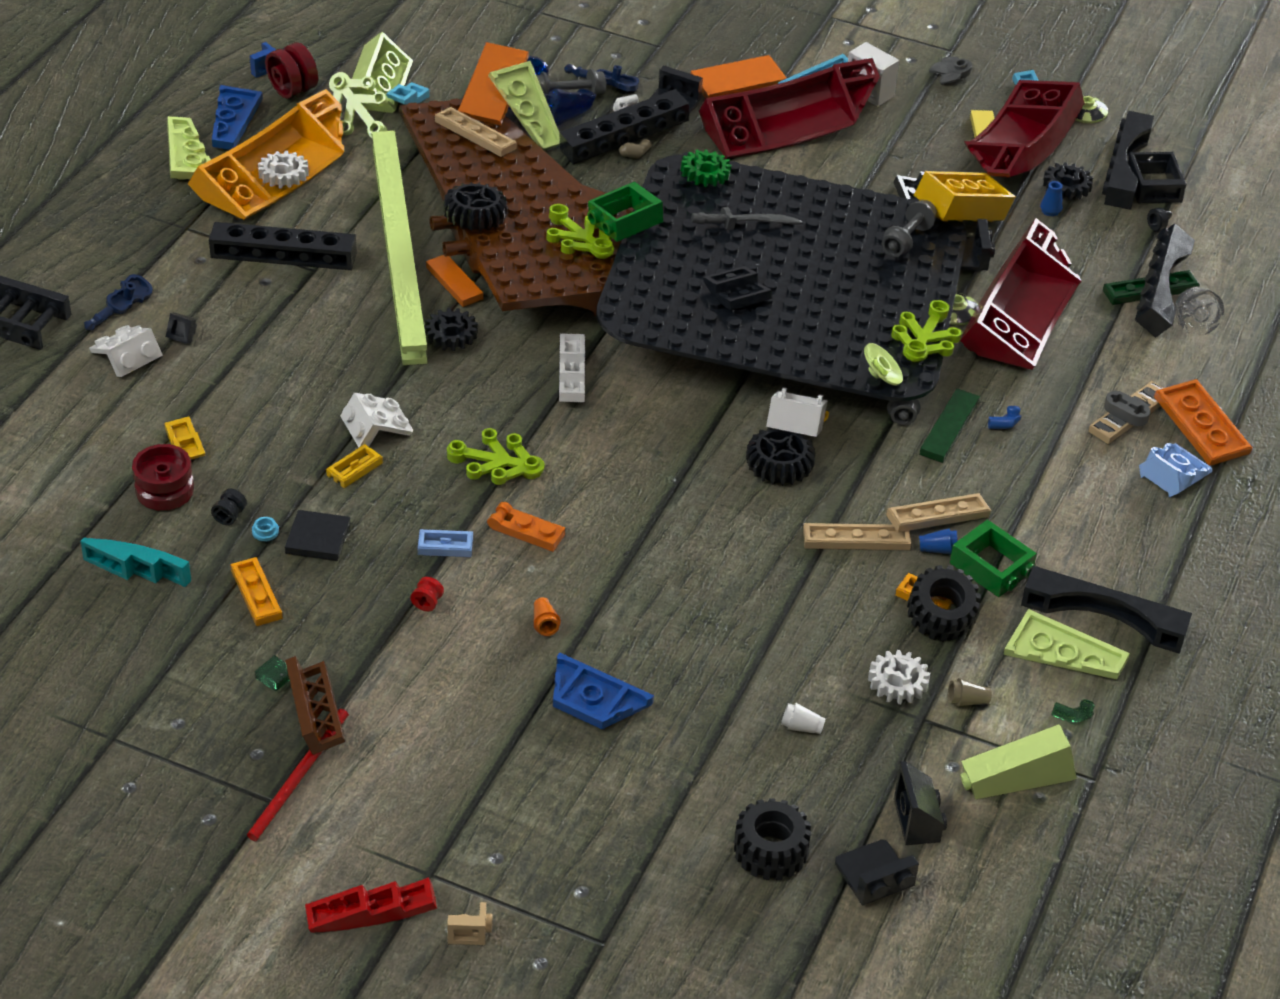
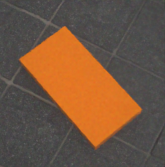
[458,42,529,126]
[691,55,787,98]
[1154,379,1253,466]

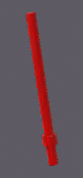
[247,708,349,841]

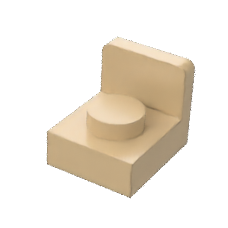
[447,902,492,945]

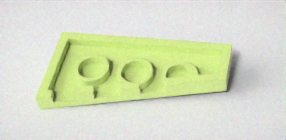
[488,61,560,151]
[167,116,211,180]
[1004,609,1130,680]

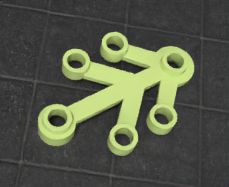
[329,72,388,138]

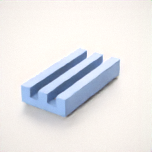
[418,529,473,557]

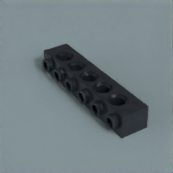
[559,89,689,165]
[209,222,357,271]

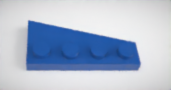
[212,85,263,150]

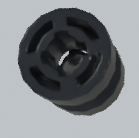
[211,488,247,526]

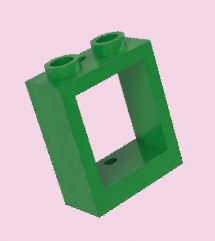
[587,181,663,242]
[950,519,1037,598]

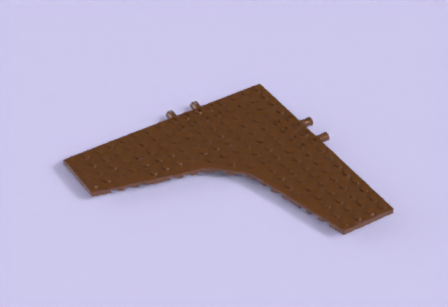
[399,98,634,316]

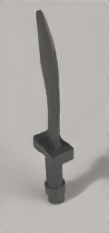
[691,207,803,230]

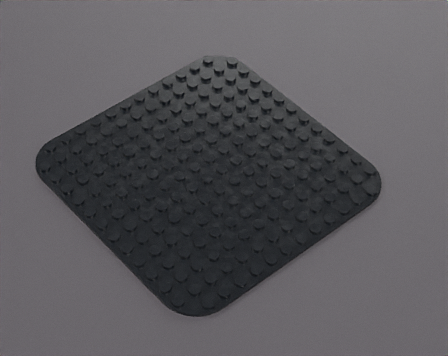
[596,152,967,401]

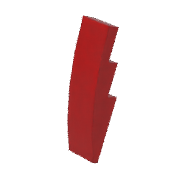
[305,878,437,933]

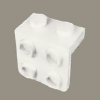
[89,325,163,377]
[340,392,413,447]

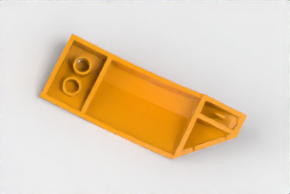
[188,89,344,220]

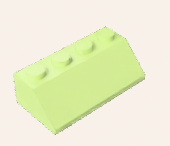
[350,32,413,113]

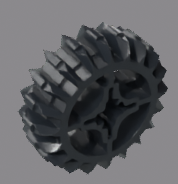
[443,182,508,232]
[746,427,816,486]

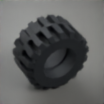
[907,565,981,641]
[734,798,811,880]

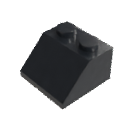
[894,761,947,845]

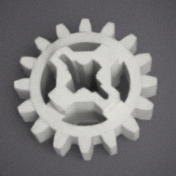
[258,151,309,188]
[868,650,930,704]

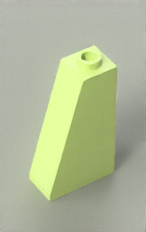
[960,724,1077,799]

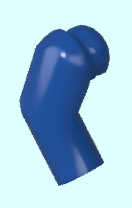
[988,406,1021,429]

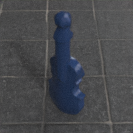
[564,64,639,91]
[84,274,153,331]

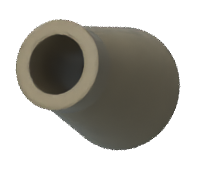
[948,678,992,706]

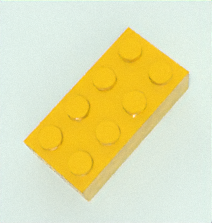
[914,171,1016,222]

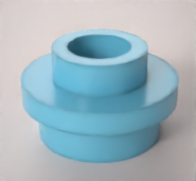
[252,517,279,541]

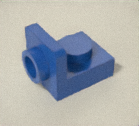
[250,42,276,78]

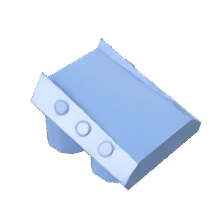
[1139,443,1212,497]

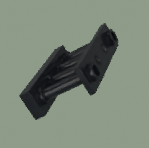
[0,276,72,350]

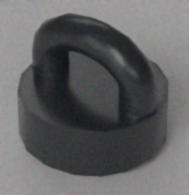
[1147,208,1172,231]

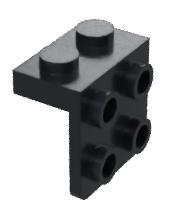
[649,65,703,114]
[960,219,995,271]
[835,839,919,906]

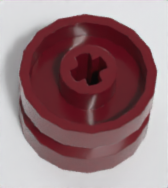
[265,42,319,99]
[132,444,194,511]

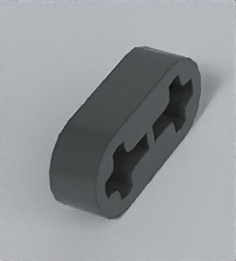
[1104,391,1150,427]

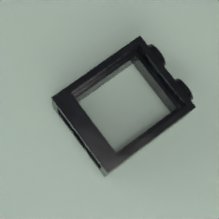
[1128,152,1187,204]

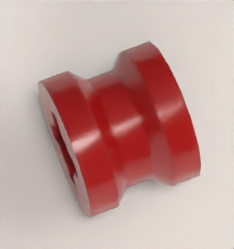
[410,577,444,612]

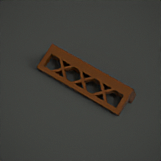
[285,656,346,755]

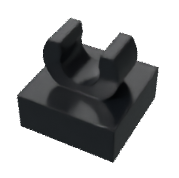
[165,312,197,344]

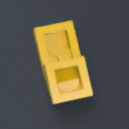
[165,416,205,460]

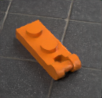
[487,502,565,552]

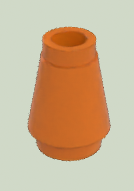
[533,598,561,636]

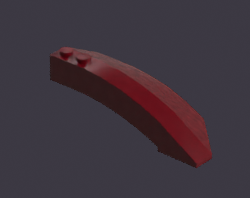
[699,58,880,159]
[964,80,1085,177]
[960,218,1082,370]

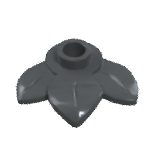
[929,56,972,85]

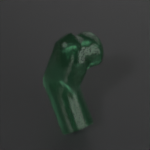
[1051,699,1095,723]

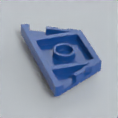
[553,653,654,729]

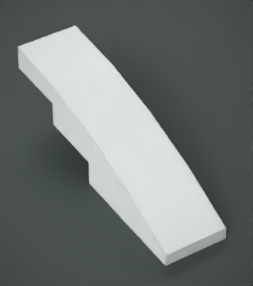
[559,334,585,402]

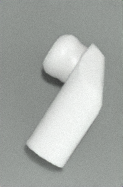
[613,94,639,112]

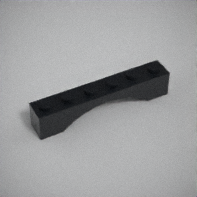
[1102,110,1154,210]
[1135,223,1195,338]
[1021,566,1192,654]

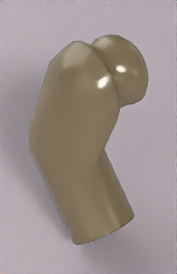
[619,139,651,159]

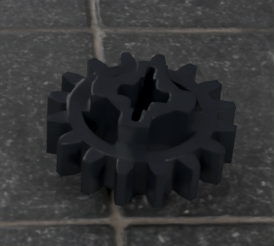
[1043,162,1093,201]
[424,308,478,351]

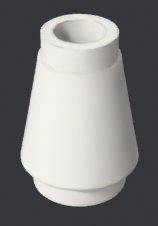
[781,703,825,734]

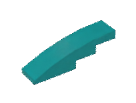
[80,538,192,587]

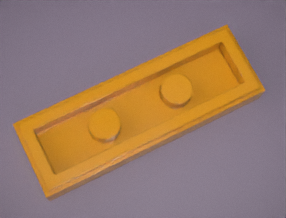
[230,557,283,626]

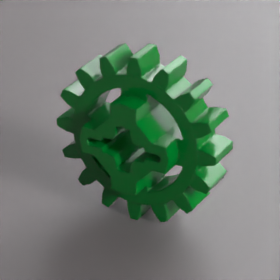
[680,149,732,187]

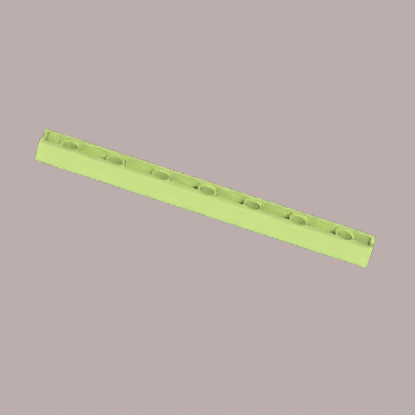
[372,130,427,365]

